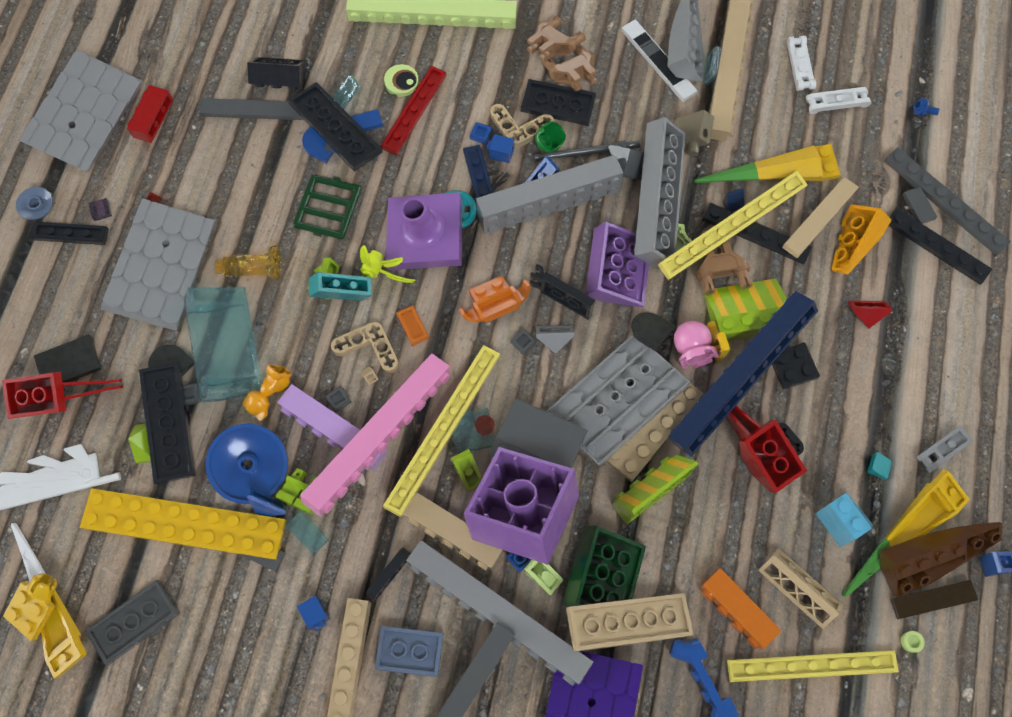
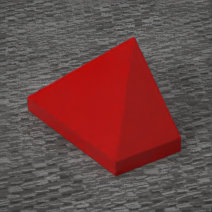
[848,300,892,329]

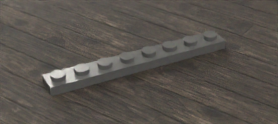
[884,147,1011,256]

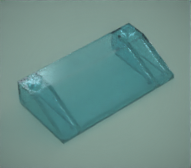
[184,287,262,403]

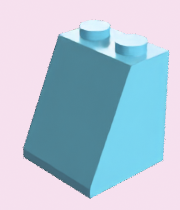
[815,492,873,547]

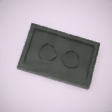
[34,334,102,383]

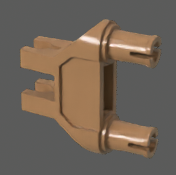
[527,16,586,62]
[543,44,597,91]
[696,240,753,296]

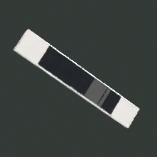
[621,19,697,102]

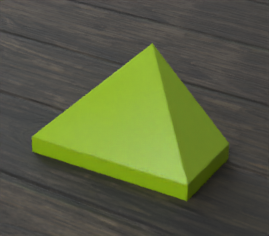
[128,424,151,464]

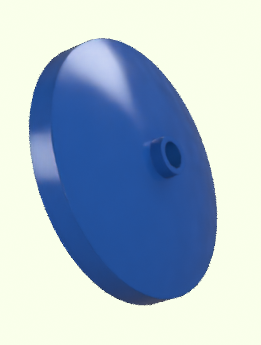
[206,423,288,504]

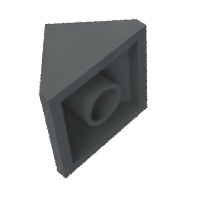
[608,145,644,181]

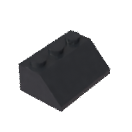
[247,57,308,90]

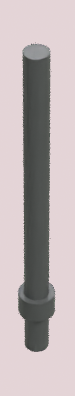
[534,140,640,161]

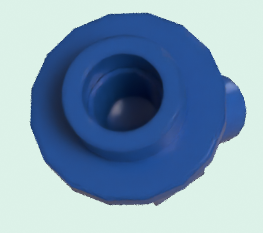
[913,98,940,116]

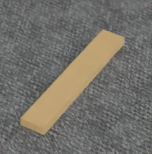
[782,177,859,258]

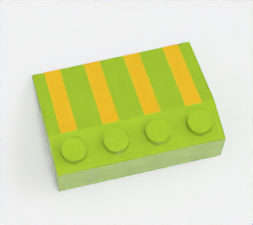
[703,278,787,341]
[612,455,698,525]

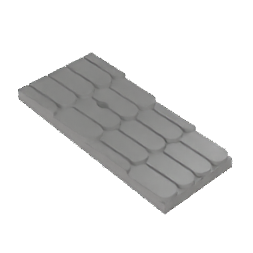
[19,50,144,172]
[101,198,215,331]
[546,335,692,466]

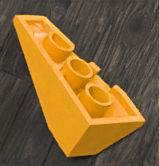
[831,204,891,275]

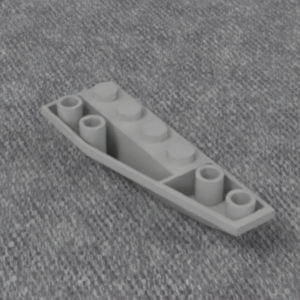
[668,0,705,82]

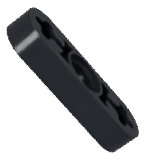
[366,547,411,601]

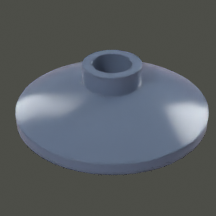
[16,187,53,220]

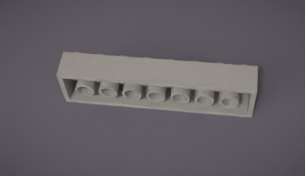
[634,117,686,269]
[476,155,623,234]

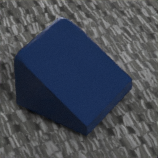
[723,188,745,212]

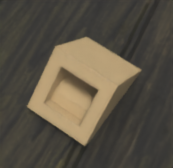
[360,366,379,386]

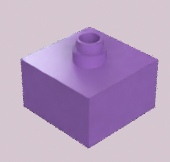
[464,447,579,565]

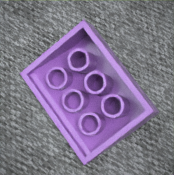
[585,221,649,307]

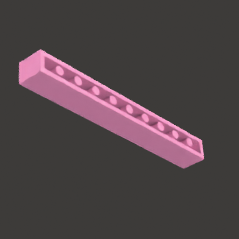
[300,354,450,517]

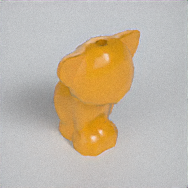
[242,364,292,421]

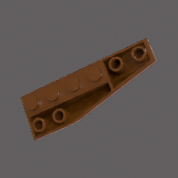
[880,522,1002,597]

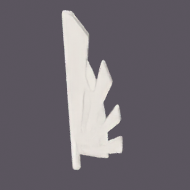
[0,444,121,511]

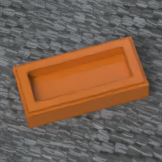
[396,305,429,347]

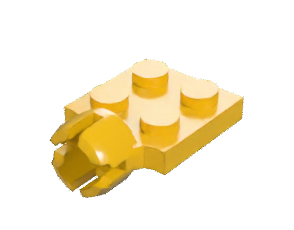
[3,573,57,641]

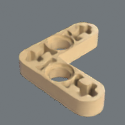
[490,104,554,148]
[331,322,399,373]

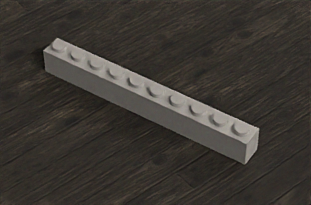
[406,540,593,686]

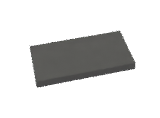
[85,580,180,666]

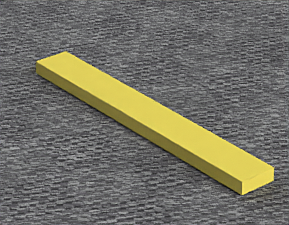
[726,650,899,682]

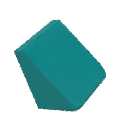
[867,452,892,480]

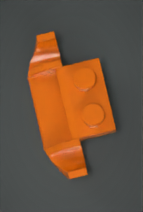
[459,275,530,324]

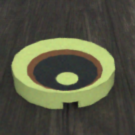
[384,64,419,97]

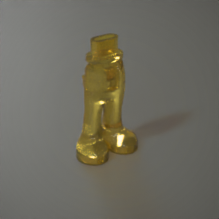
[215,245,281,280]

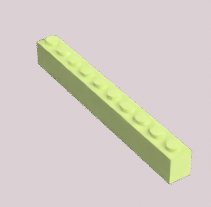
[346,0,517,29]

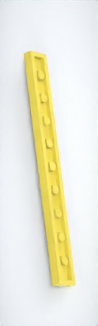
[658,171,807,280]
[383,345,500,517]

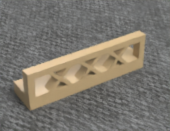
[758,547,843,629]

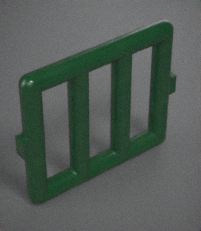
[293,175,362,239]

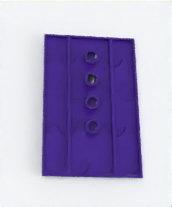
[545,651,643,717]

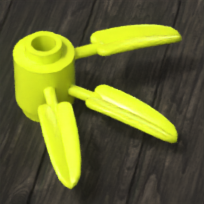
[360,245,415,283]

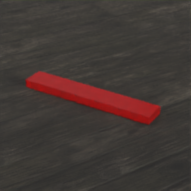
[380,66,447,156]

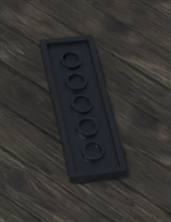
[288,82,383,172]
[139,362,196,484]

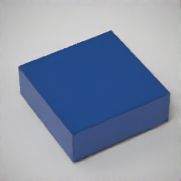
[470,122,492,145]

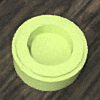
[901,631,925,653]

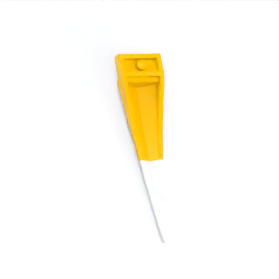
[11,523,87,679]

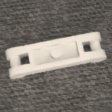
[787,36,816,91]
[806,87,871,114]

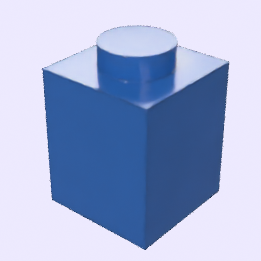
[487,134,515,163]
[297,596,330,631]

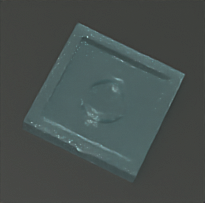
[453,408,495,454]

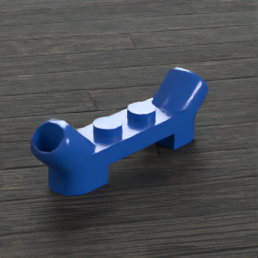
[670,638,739,717]

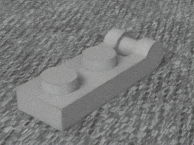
[916,426,973,473]

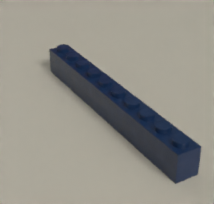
[668,291,818,457]

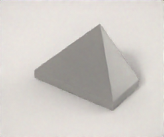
[535,325,574,354]

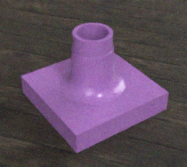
[386,192,463,270]

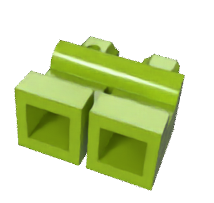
[275,468,317,516]

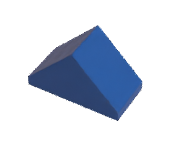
[979,551,1012,577]

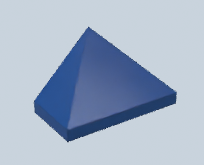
[247,488,287,516]

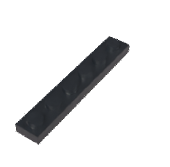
[702,203,812,265]
[889,207,992,285]

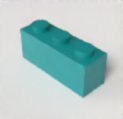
[309,272,372,301]

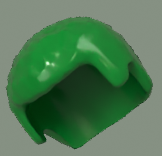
[535,121,566,153]

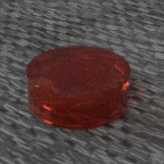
[475,415,495,436]

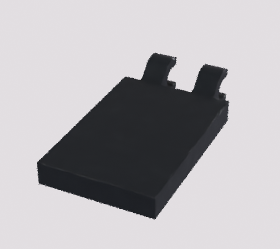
[530,264,595,320]

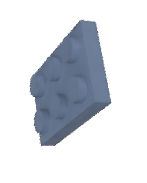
[375,626,444,677]

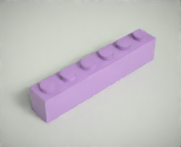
[277,384,388,471]

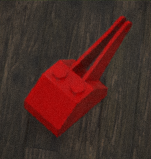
[2,372,123,419]
[726,406,807,493]

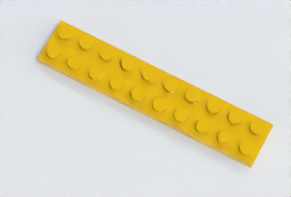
[79,488,287,560]

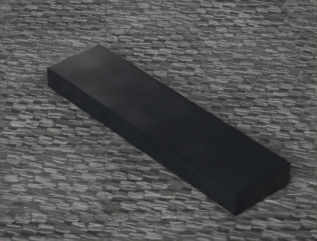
[31,221,109,245]

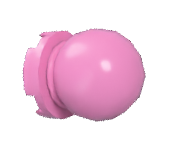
[674,321,719,369]

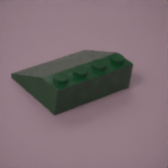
[562,525,646,607]

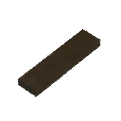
[890,580,978,620]

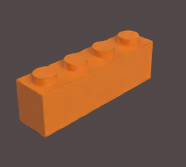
[699,568,781,650]

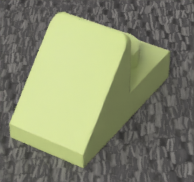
[524,560,563,596]

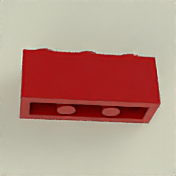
[127,85,173,143]

